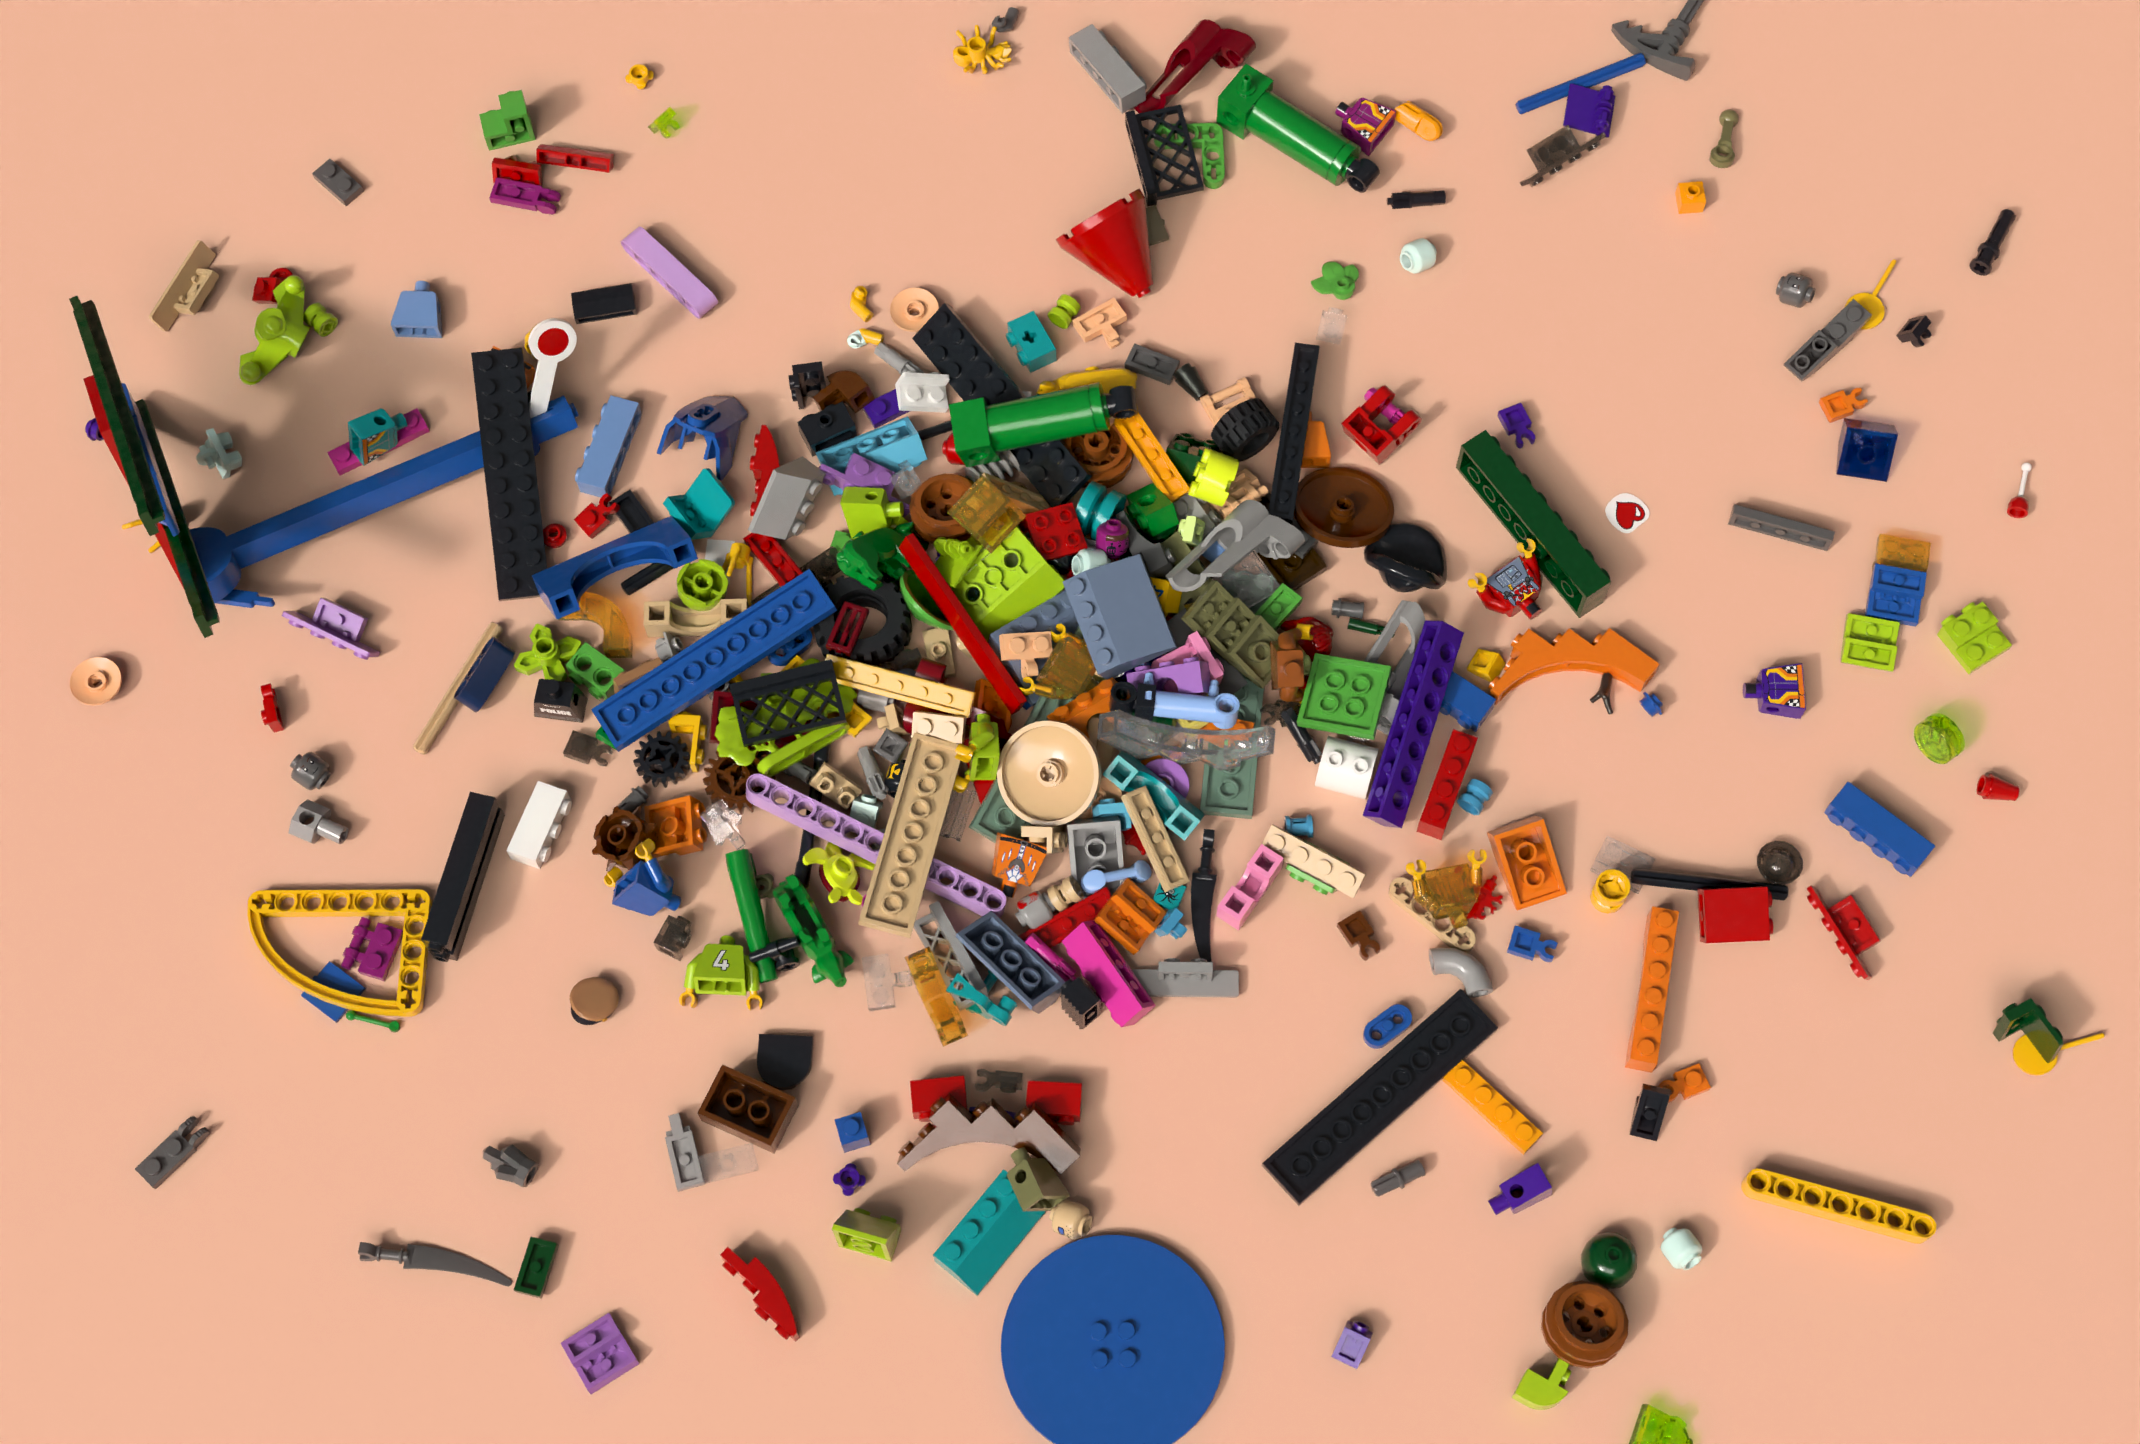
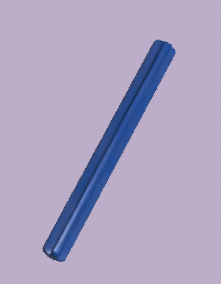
[1515,53,1646,114]

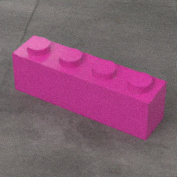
[1062,920,1156,1027]

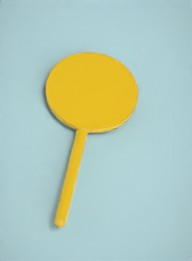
[1845,259,1896,330]
[2013,1033,2105,1076]

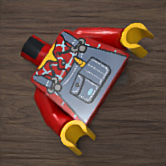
[1468,539,1542,620]

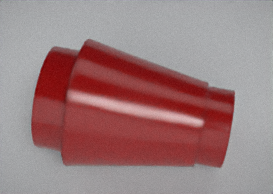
[1976,774,2019,801]

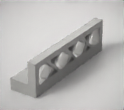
[914,901,989,1011]

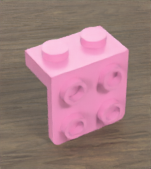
[1151,631,1224,693]

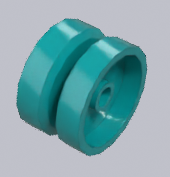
[1075,481,1127,541]

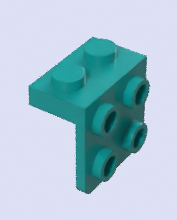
[663,468,735,540]

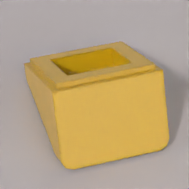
[1467,648,1505,682]

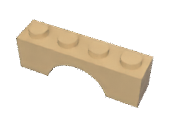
[644,598,749,637]

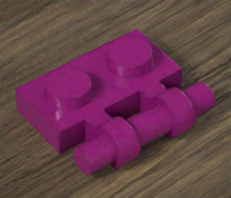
[341,917,403,982]

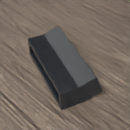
[571,283,637,324]

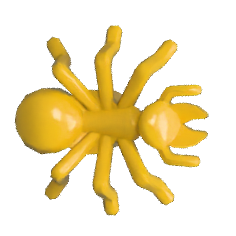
[953,25,1011,74]

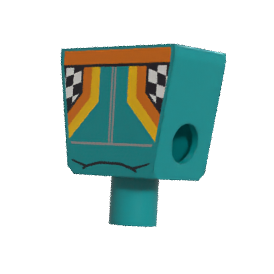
[348,408,407,466]

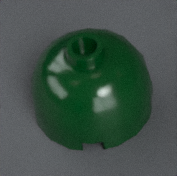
[1581,1232,1637,1289]

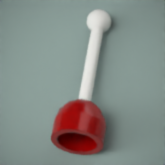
[2007,462,2032,518]

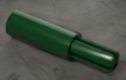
[1347,618,1395,638]

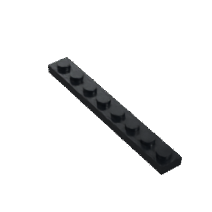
[1268,342,1320,524]

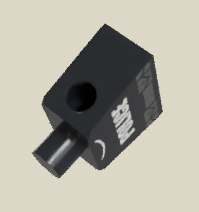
[534,679,588,723]

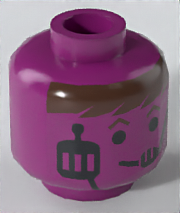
[1095,519,1130,559]

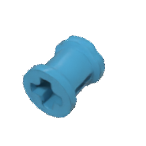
[1284,814,1313,838]

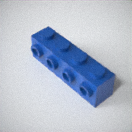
[1824,782,1935,877]

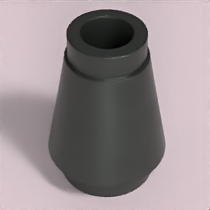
[1174,363,1208,401]

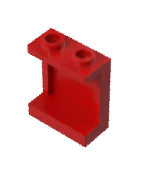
[1697,886,1774,943]

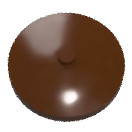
[1294,467,1394,548]

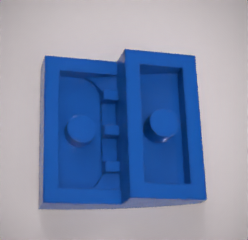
[1865,563,1927,627]

